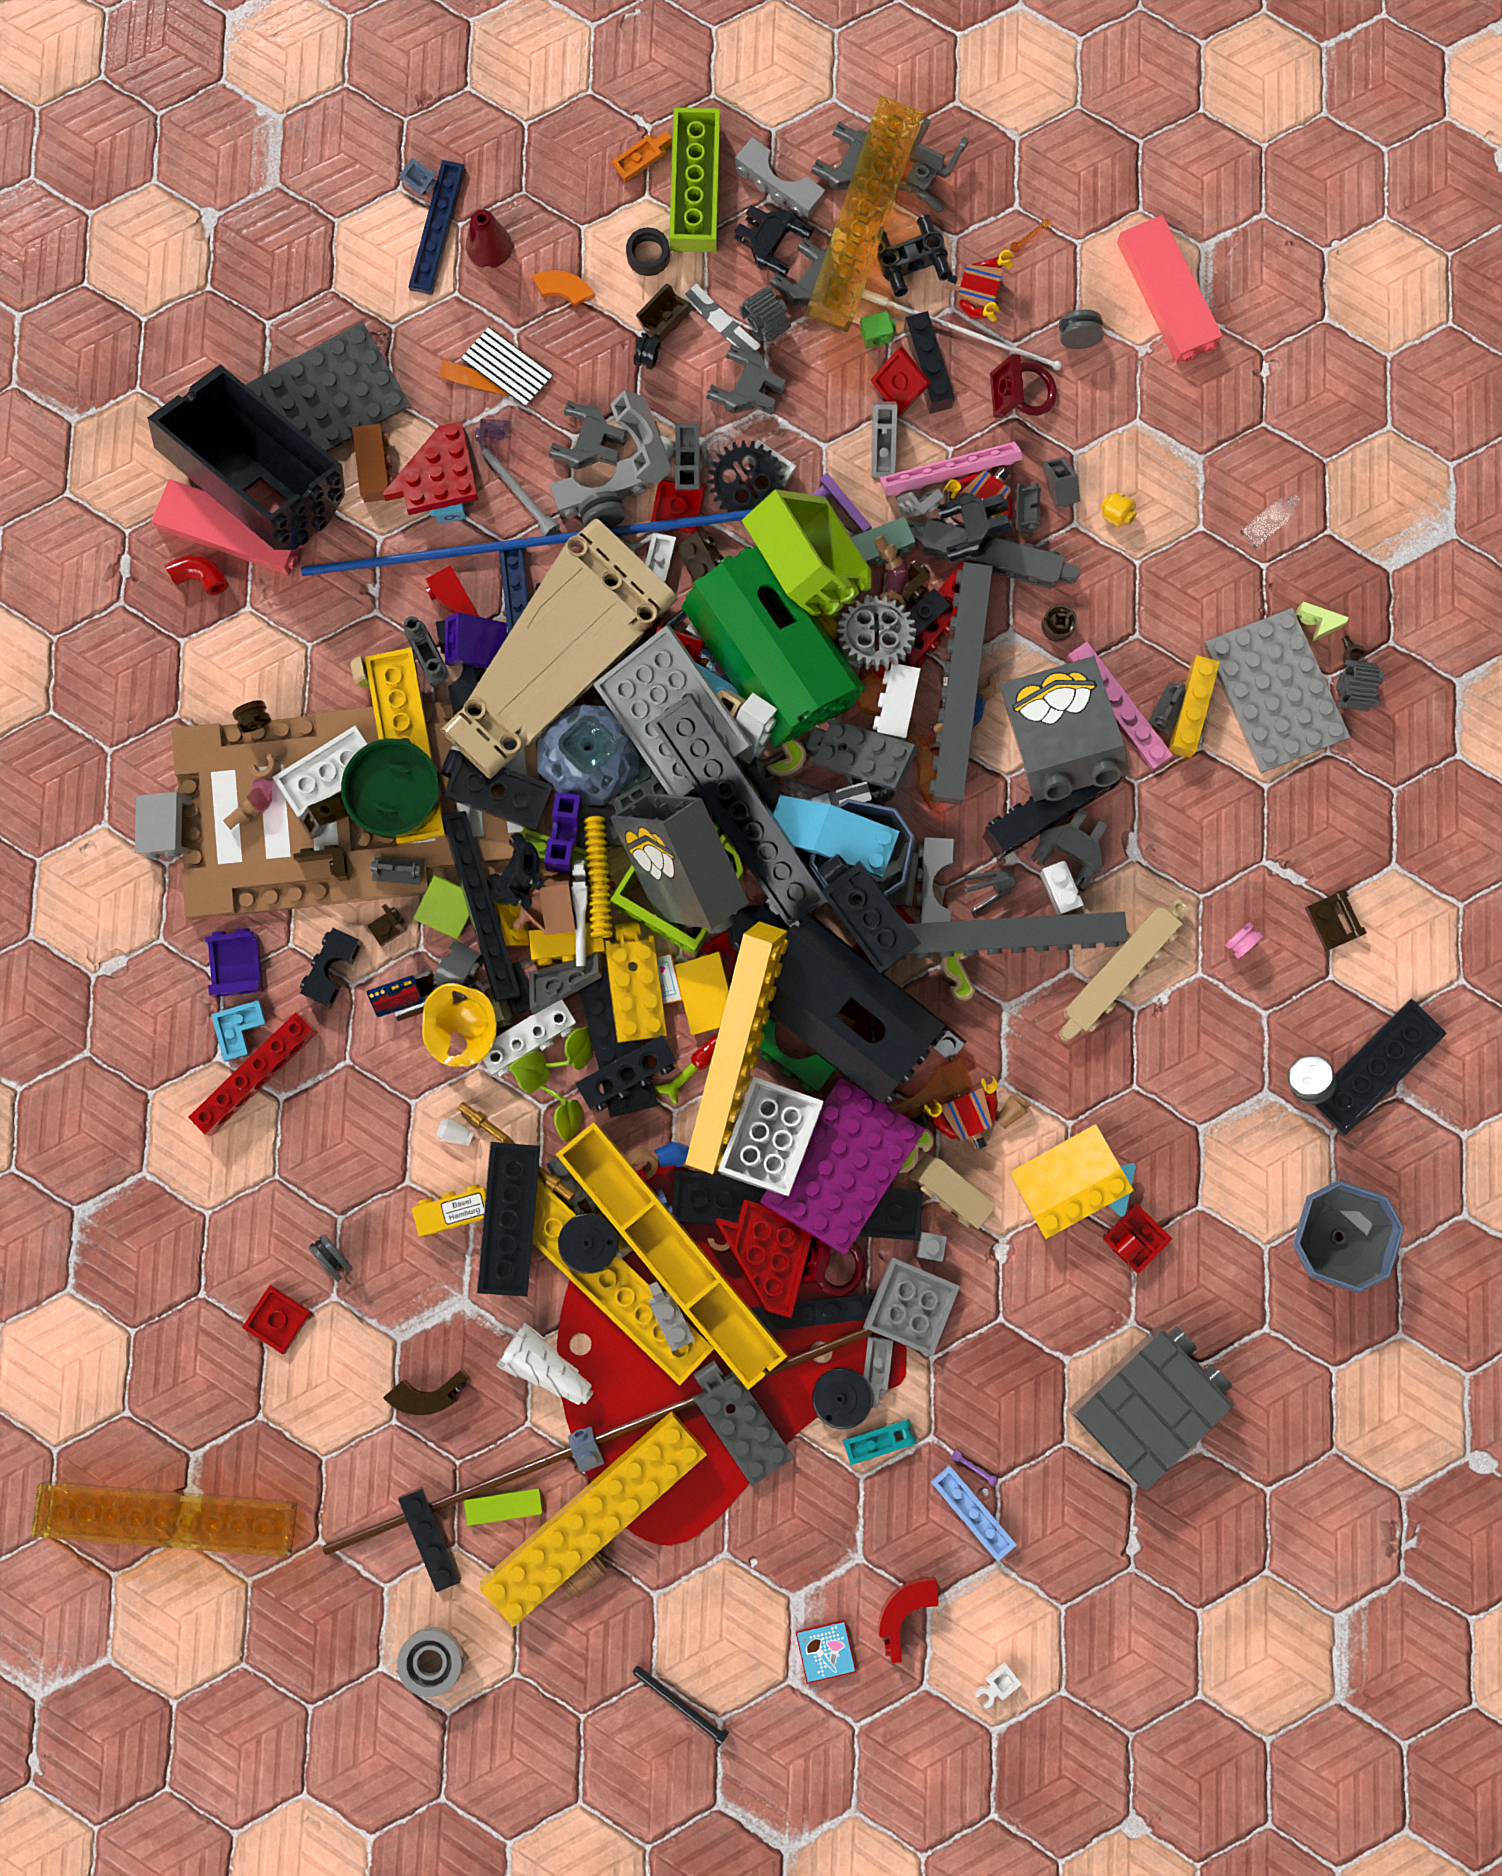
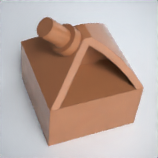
[513,872,576,935]

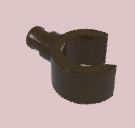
[1341,635,1366,664]

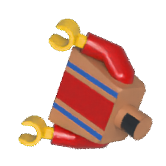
[946,250,1014,322]
[943,468,1013,519]
[924,1076,998,1151]

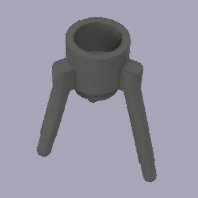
[964,869,1016,914]

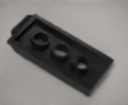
[440,749,553,832]

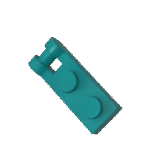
[843,1418,917,1465]

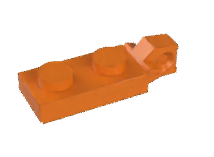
[611,130,672,183]

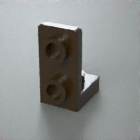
[299,793,350,839]
[293,845,349,881]
[367,904,406,947]

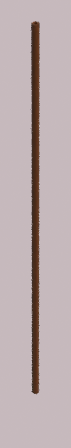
[322,1328,876,1555]

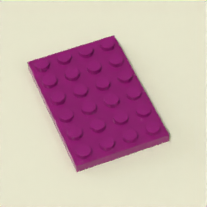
[760,1078,925,1256]

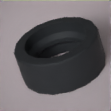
[626,227,670,276]

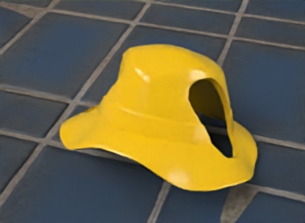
[422,983,497,1067]

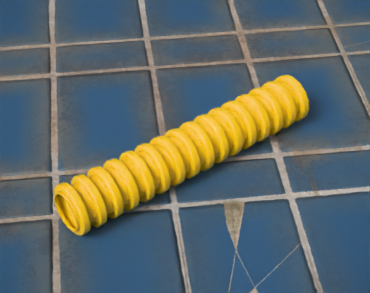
[584,816,613,938]

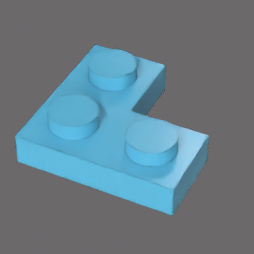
[211,1000,267,1062]

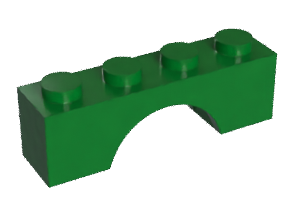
[757,1018,836,1094]

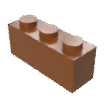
[352,424,394,503]

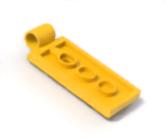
[604,922,667,1043]

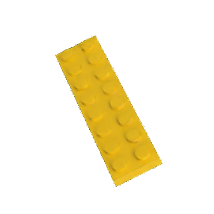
[365,647,446,845]

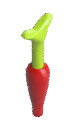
[654,1034,718,1105]

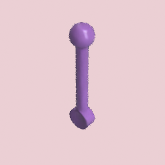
[952,1451,998,1486]

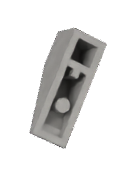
[871,401,897,477]

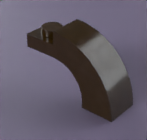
[383,1369,470,1415]

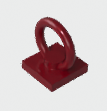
[990,354,1057,418]
[800,1236,865,1296]

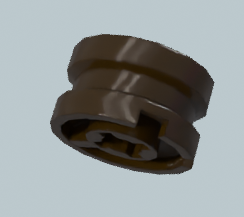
[1041,605,1077,642]
[232,700,272,733]

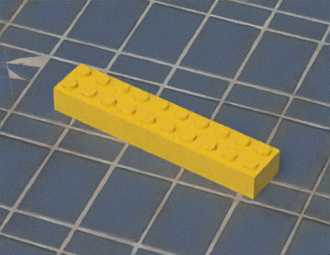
[685,922,788,1174]
[479,1411,707,1627]

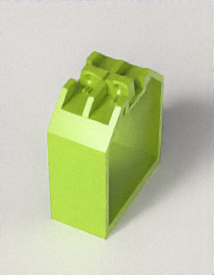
[742,489,871,617]
[610,822,743,957]

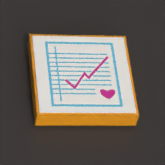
[628,953,683,1006]

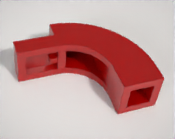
[878,1576,939,1663]

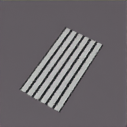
[461,327,553,406]

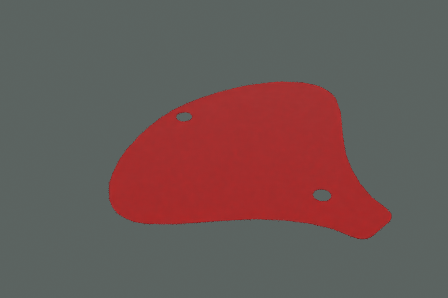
[557,1165,906,1545]

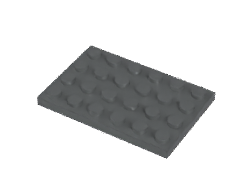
[245,321,410,452]

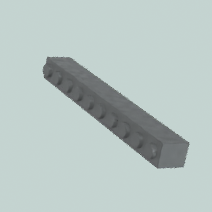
[929,562,993,805]
[901,911,1127,960]

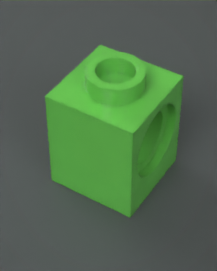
[859,311,896,349]

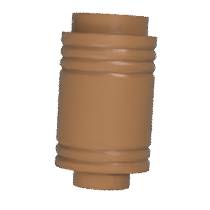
[562,1554,608,1598]

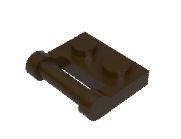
[1305,890,1367,951]

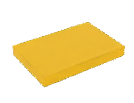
[674,952,730,1036]

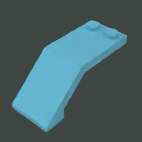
[773,795,900,878]

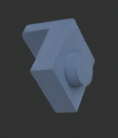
[398,158,437,196]
[568,1427,604,1473]

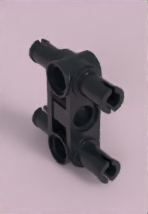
[873,215,952,297]

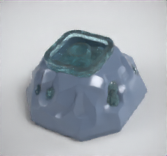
[537,705,640,806]

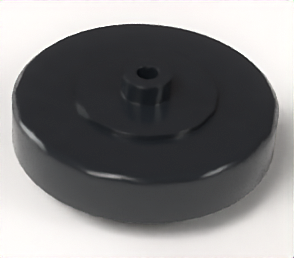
[727,905,785,954]
[558,1213,619,1274]
[812,1367,873,1429]

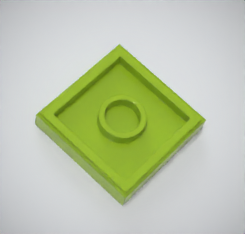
[413,874,469,939]

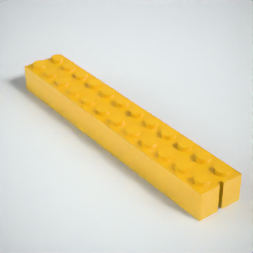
[555,1122,788,1390]

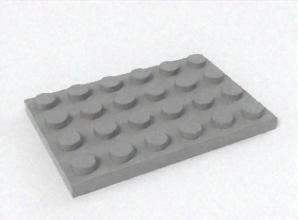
[1203,608,1350,774]
[593,625,752,797]

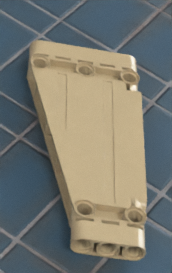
[441,518,678,779]

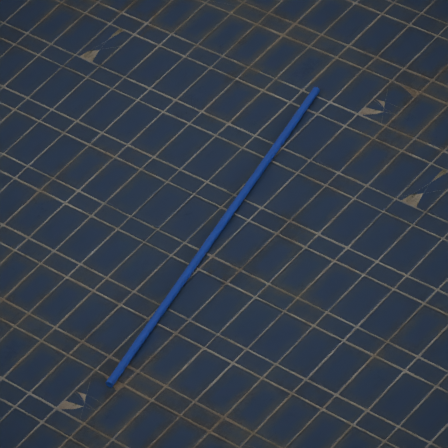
[301,509,753,576]

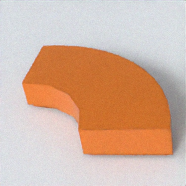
[532,270,595,307]

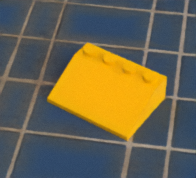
[1010,1124,1134,1239]

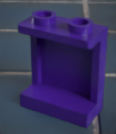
[445,612,508,668]
[205,928,263,998]

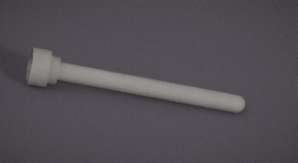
[481,448,560,536]

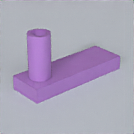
[812,473,872,533]

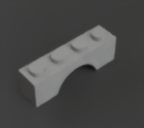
[735,137,825,222]
[610,390,671,485]
[550,458,649,518]
[915,837,954,923]

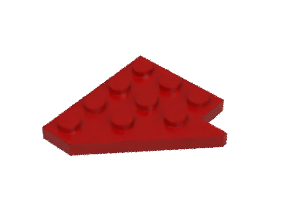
[383,421,479,515]
[715,1200,812,1318]

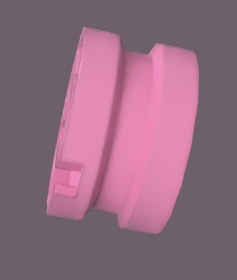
[1225,922,1263,959]

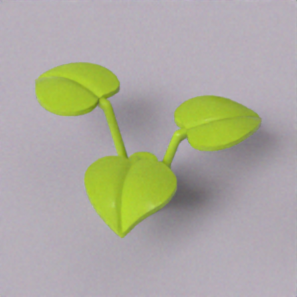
[508,1027,593,1142]

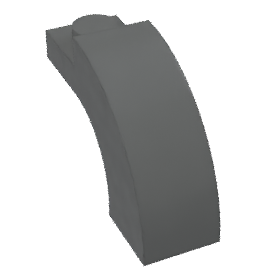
[675,423,700,490]

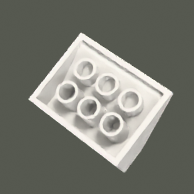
[718,1076,824,1197]

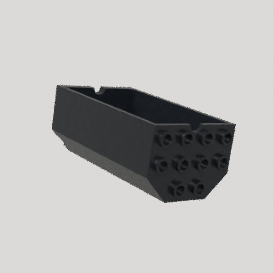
[147,364,345,550]
[767,913,946,1104]

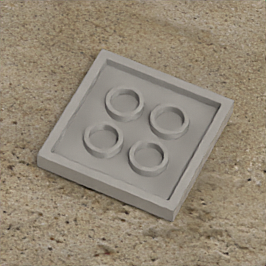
[863,1257,960,1357]

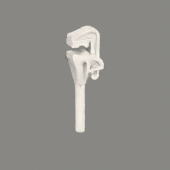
[571,860,589,966]

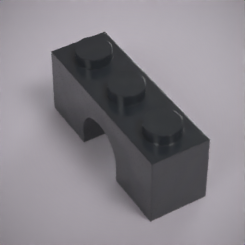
[300,928,363,1008]

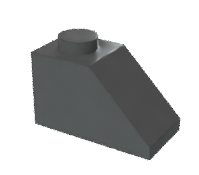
[1042,457,1080,507]

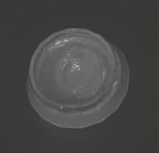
[699,431,739,473]

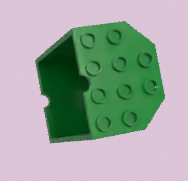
[681,546,866,748]

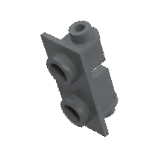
[1016,483,1041,535]
[1148,682,1186,734]
[371,857,423,885]

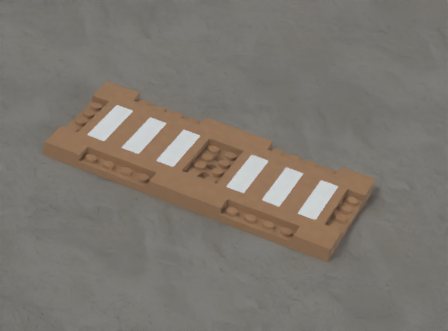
[171,701,575,920]

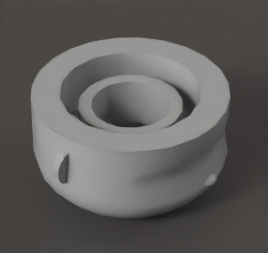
[396,1626,466,1697]

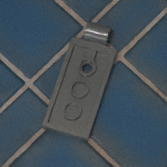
[804,718,918,792]
[693,1360,794,1486]

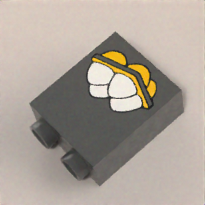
[1000,656,1130,802]
[611,793,749,933]

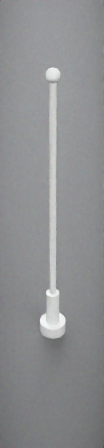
[849,280,1062,370]

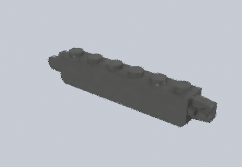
[908,518,1080,589]

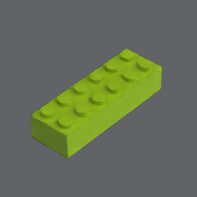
[669,107,720,252]

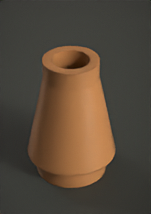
[996,1092,1031,1129]

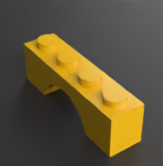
[1168,655,1220,758]

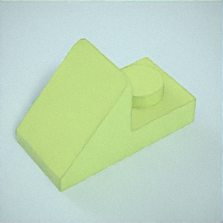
[1296,602,1349,642]

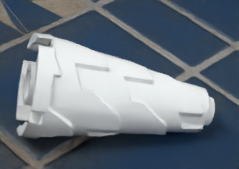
[496,1323,594,1405]

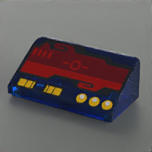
[366,975,423,1017]

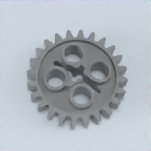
[837,596,916,671]

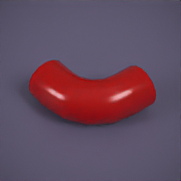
[164,555,229,595]

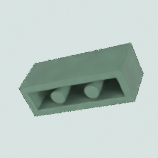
[851,516,916,567]

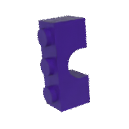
[544,792,582,874]

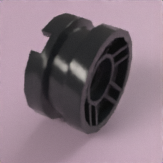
[633,332,661,370]

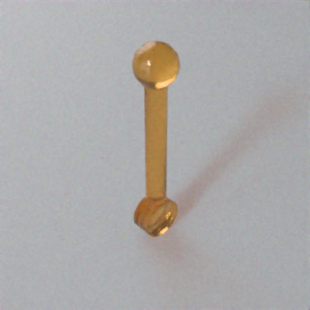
[1010,219,1050,253]

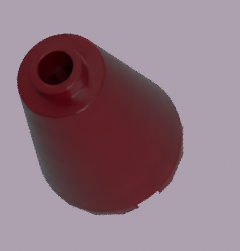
[466,210,512,268]

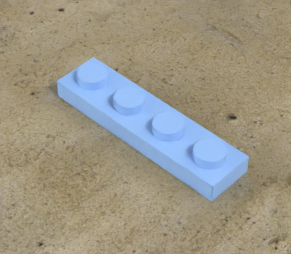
[930,1465,1016,1562]

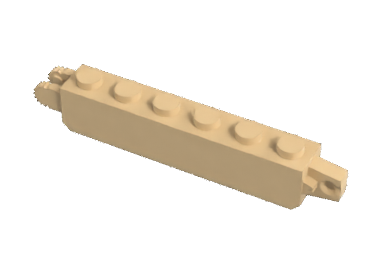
[1059,899,1189,1042]

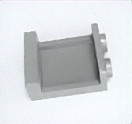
[135,792,191,860]

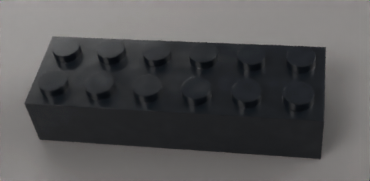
[983,775,1126,861]

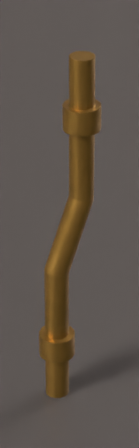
[458,1102,576,1201]

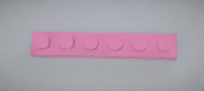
[879,442,1022,496]
[1067,642,1173,771]

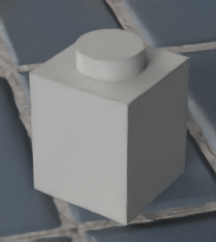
[916,1232,947,1262]

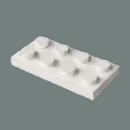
[272,726,367,819]

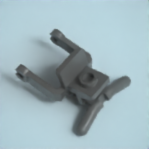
[885,117,969,212]

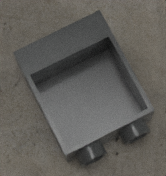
[1068,1327,1234,1491]

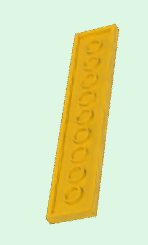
[532,1178,714,1385]

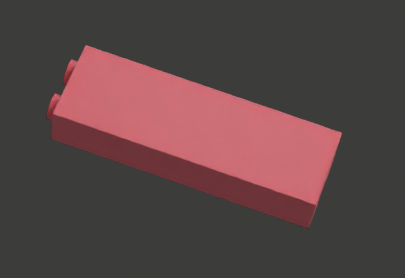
[1117,215,1223,363]
[151,479,305,575]

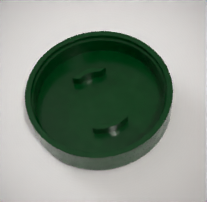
[341,738,442,838]

